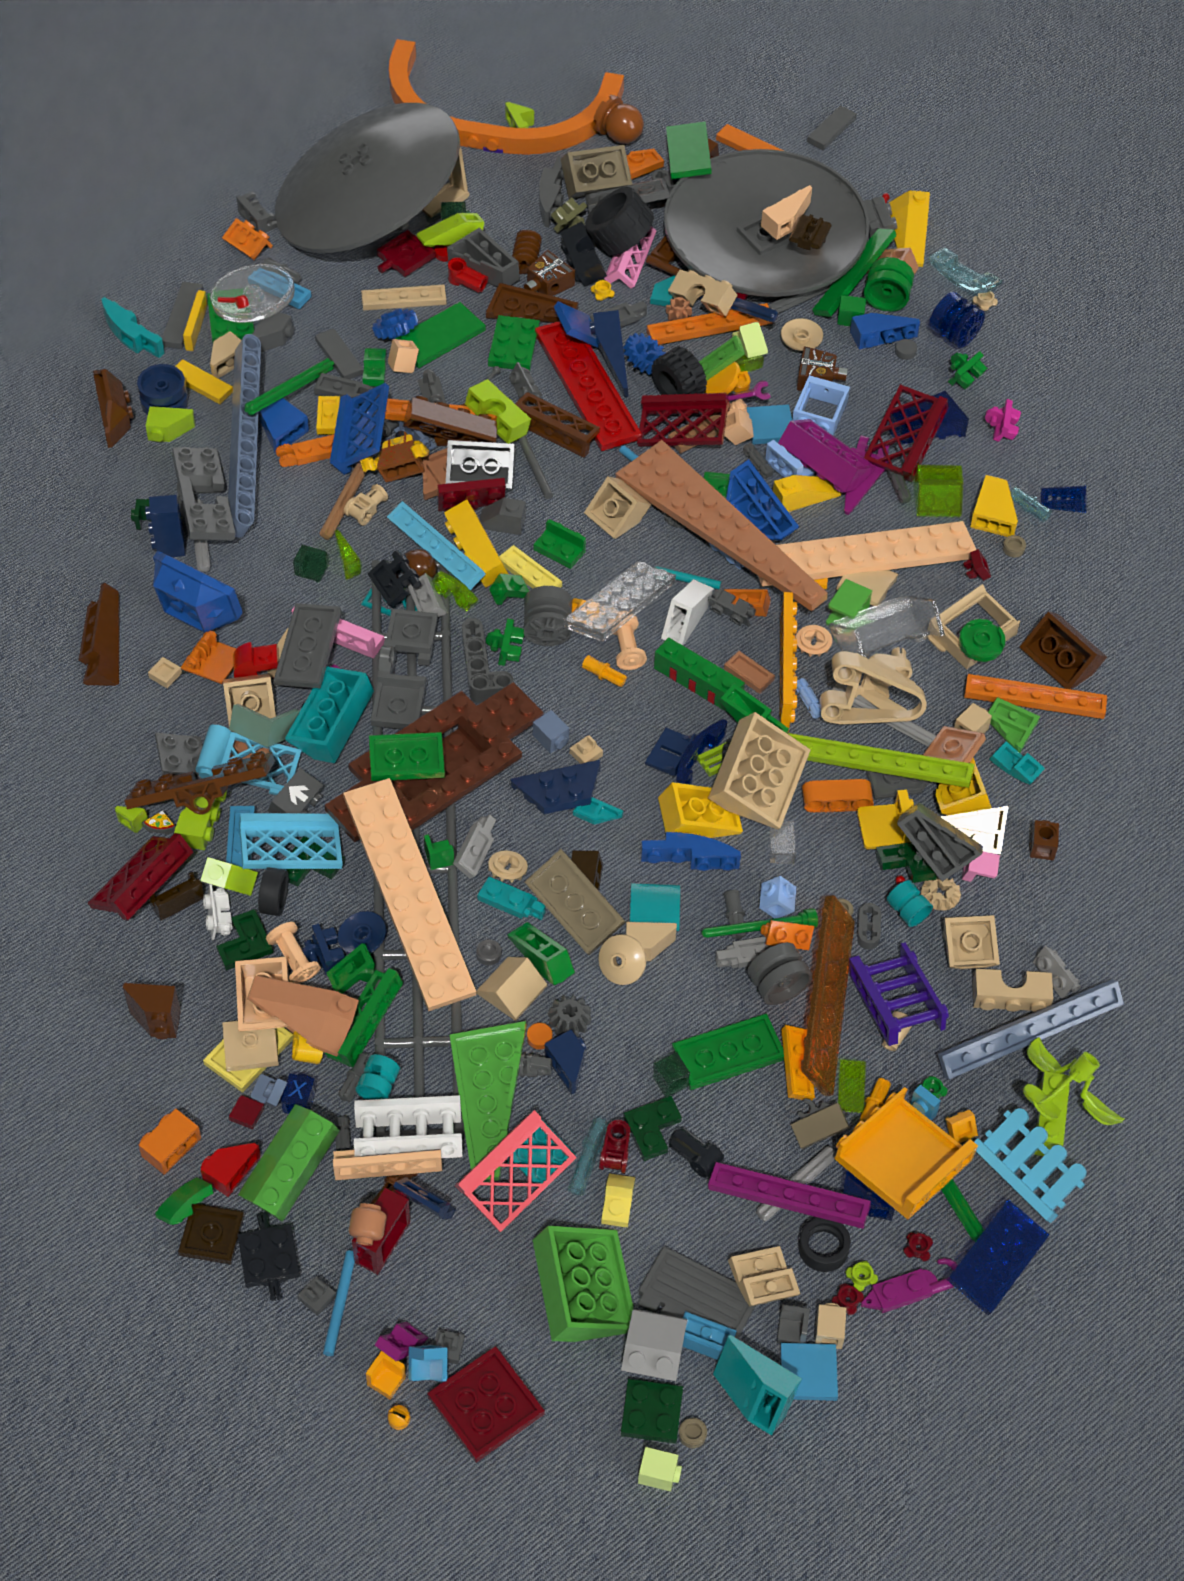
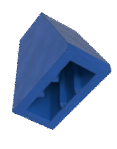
[258,398,309,453]

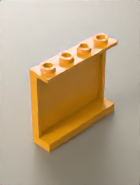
[834,1087,978,1220]

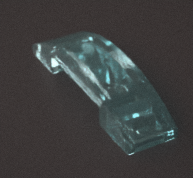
[929,247,1002,293]

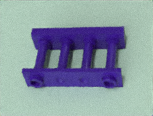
[849,942,949,1046]

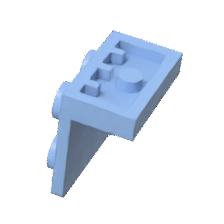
[765,440,817,478]

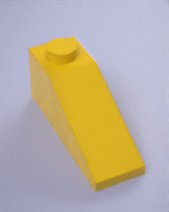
[773,475,841,512]

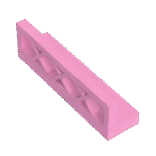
[604,226,656,289]
[291,606,385,659]

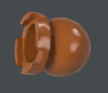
[593,95,644,144]

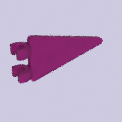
[727,381,771,401]
[844,435,890,515]

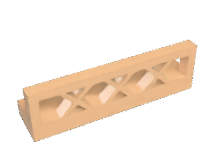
[333,1150,442,1180]

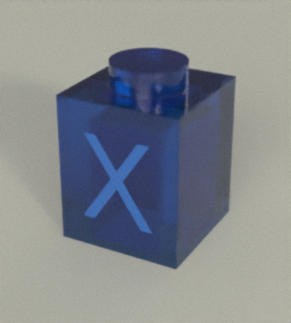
[281,1073,316,1114]

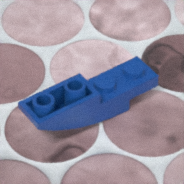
[641,832,741,871]

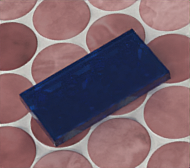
[946,1199,1050,1315]

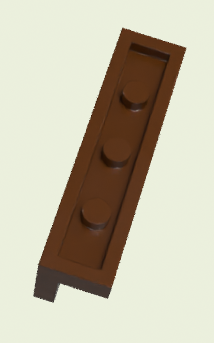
[515,392,600,458]

